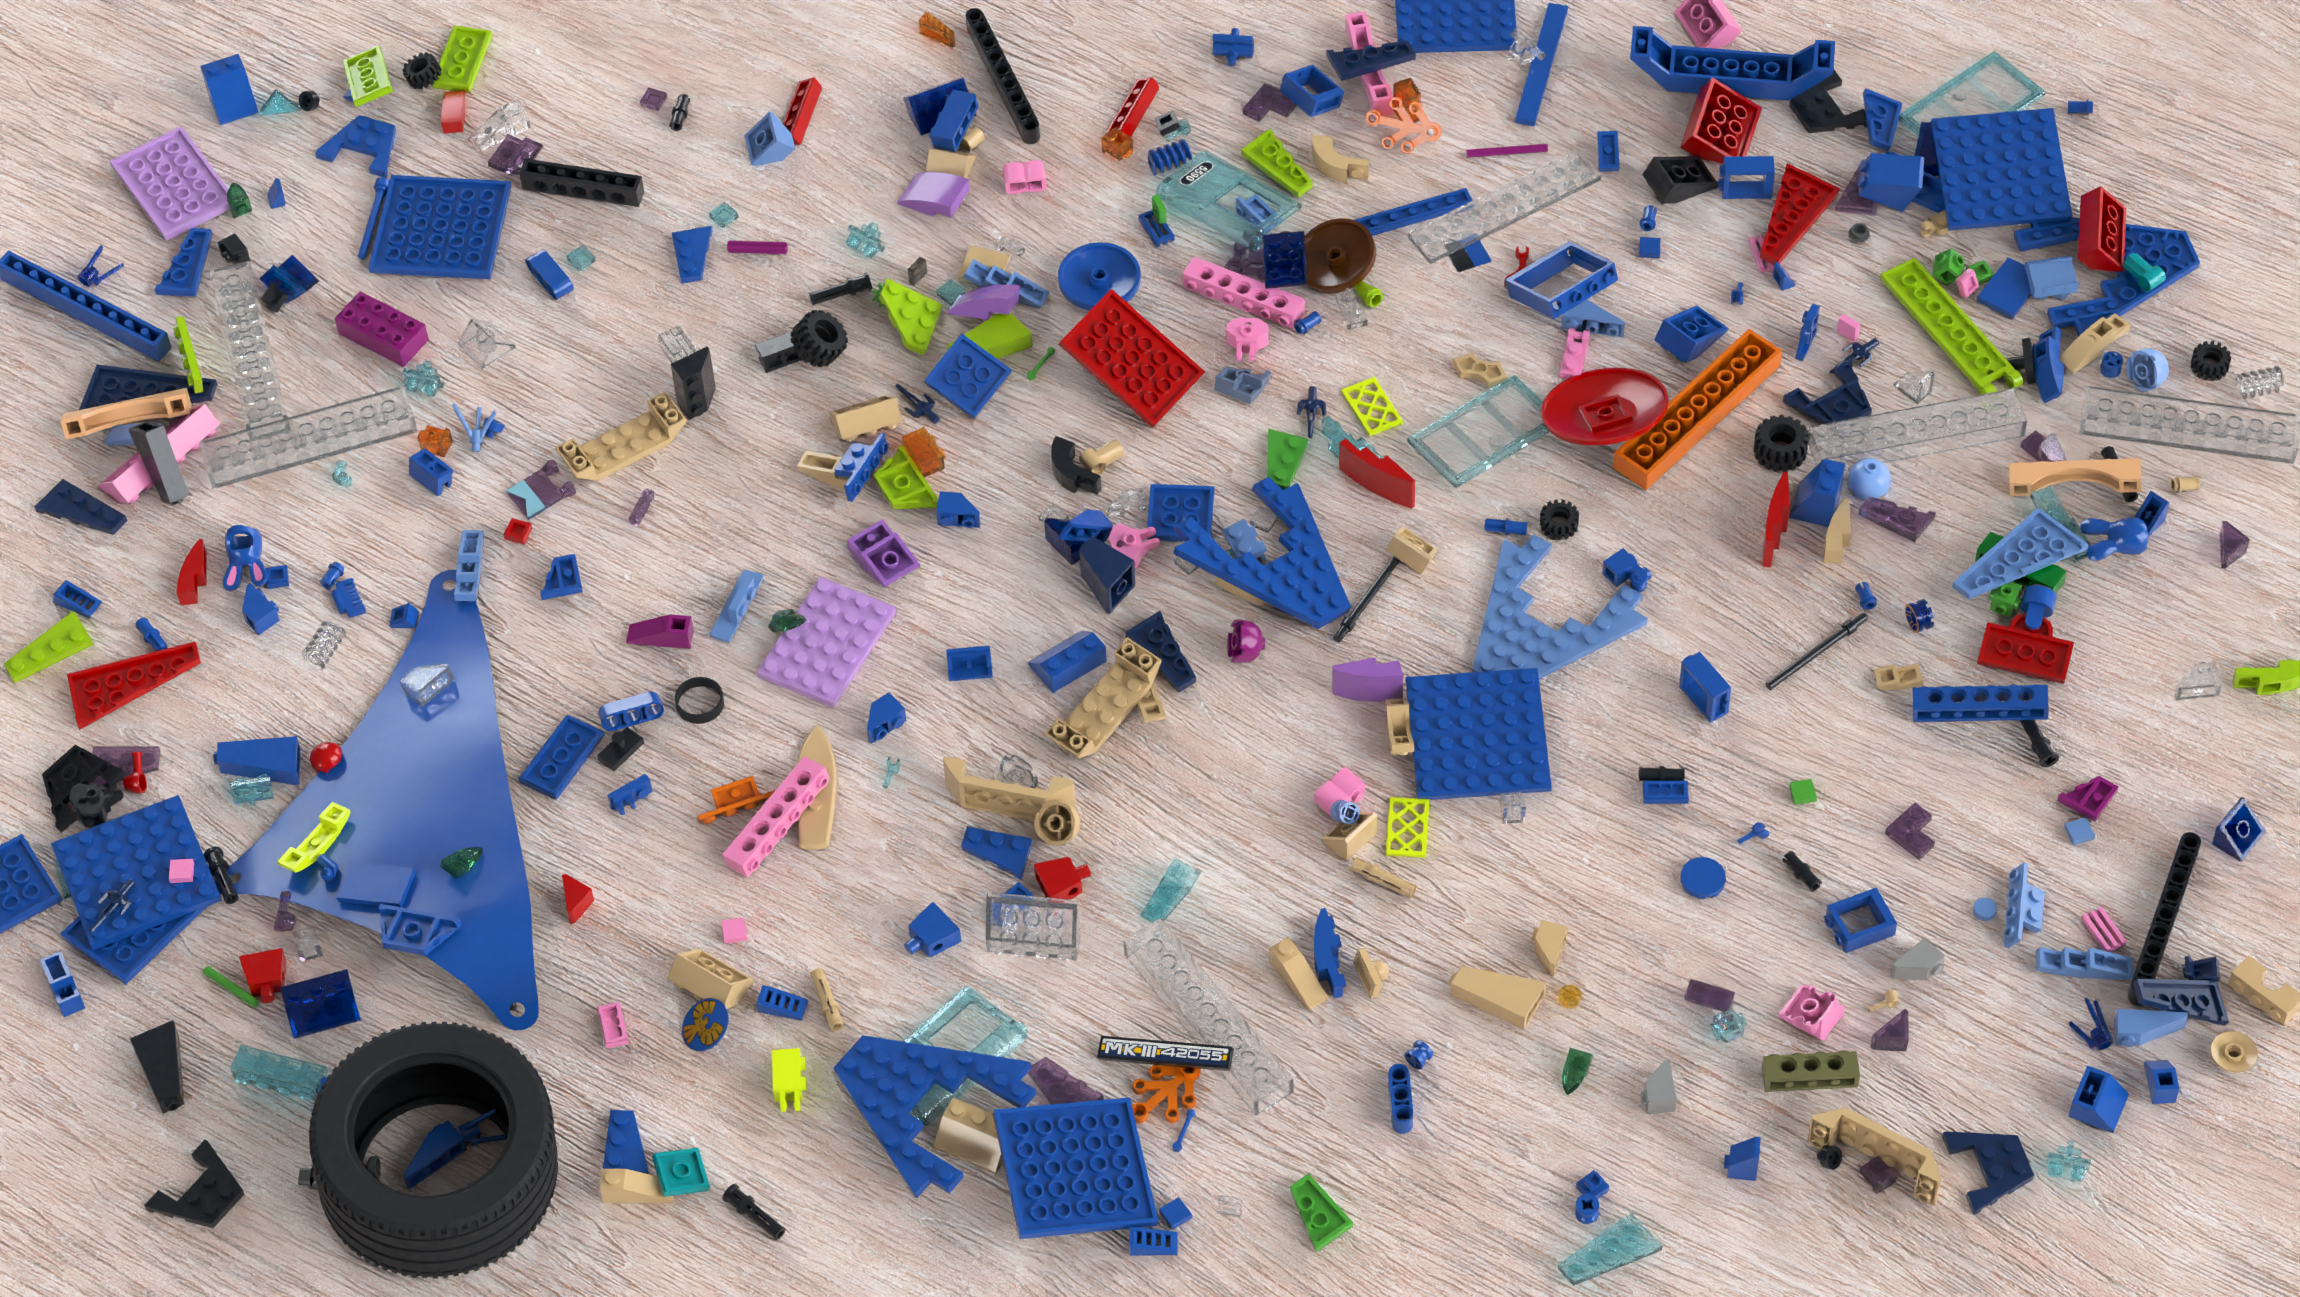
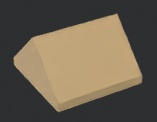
[925,148,976,178]
[1386,526,1438,574]
[1321,812,1377,861]

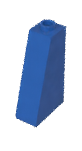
[213,736,301,785]

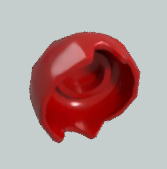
[309,742,342,774]

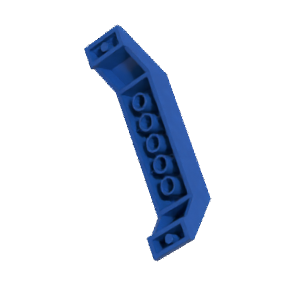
[1630,26,1835,101]

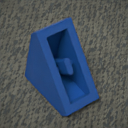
[2135,491,2170,537]

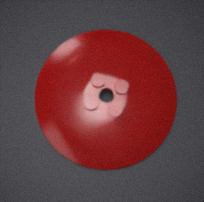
[1541,368,1668,446]

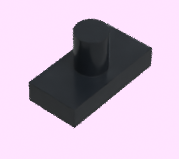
[2008,338,2036,385]
[597,727,644,771]

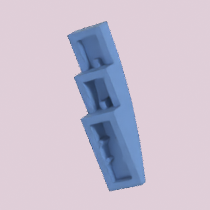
[963,259,1049,309]
[454,530,484,601]
[2036,947,2133,980]

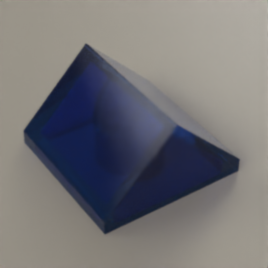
[1044,518,1084,565]
[2212,797,2266,861]

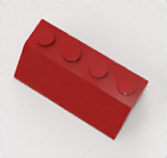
[2077,186,2126,272]

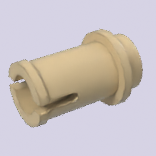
[2171,476,2200,493]

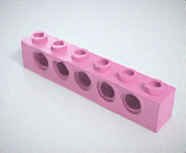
[1182,257,1305,329]
[722,756,830,878]

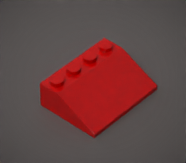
[1680,77,1762,164]

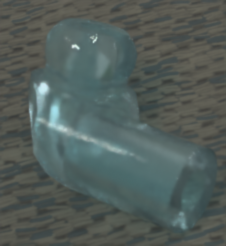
[332,460,352,487]

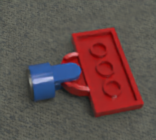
[1977,584,2074,684]

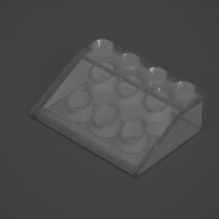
[986,892,1081,961]

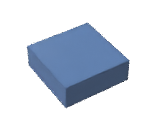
[2064,817,2095,846]

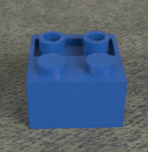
[2068,1065,2129,1133]

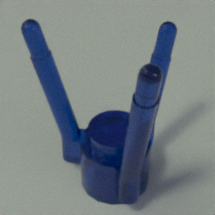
[77,245,124,287]
[2069,997,2114,1051]

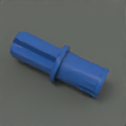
[1484,518,1528,536]
[135,617,167,651]

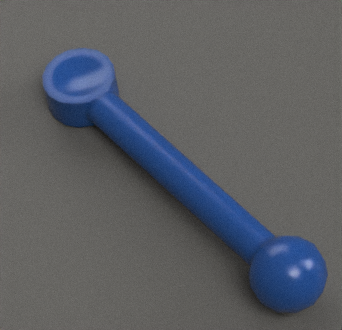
[1172,1109,1195,1152]

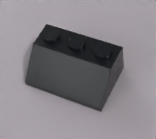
[670,346,716,420]

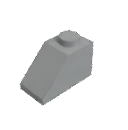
[1890,938,1945,980]
[1641,1060,1677,1114]

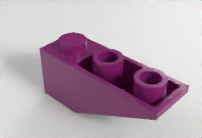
[626,614,694,649]

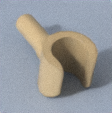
[1868,990,1899,1013]

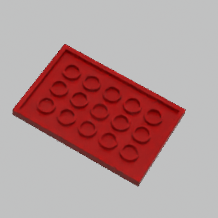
[1058,289,1205,428]

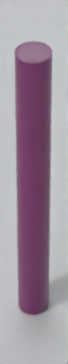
[1466,144,1548,158]

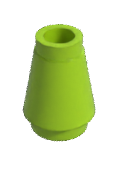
[1354,281,1383,307]

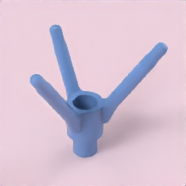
[452,404,497,452]

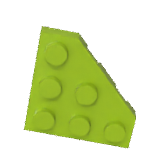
[878,278,943,355]

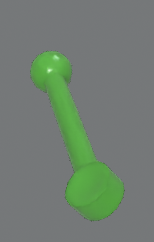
[1027,347,1055,380]

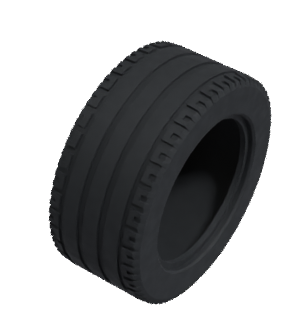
[309,1021,558,1279]

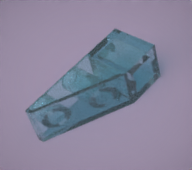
[1140,857,1201,927]

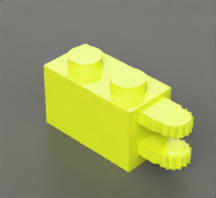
[772,1048,807,1112]

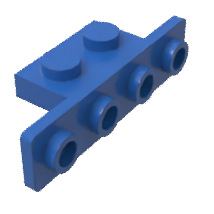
[834,433,889,502]

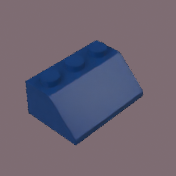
[1028,631,1107,693]

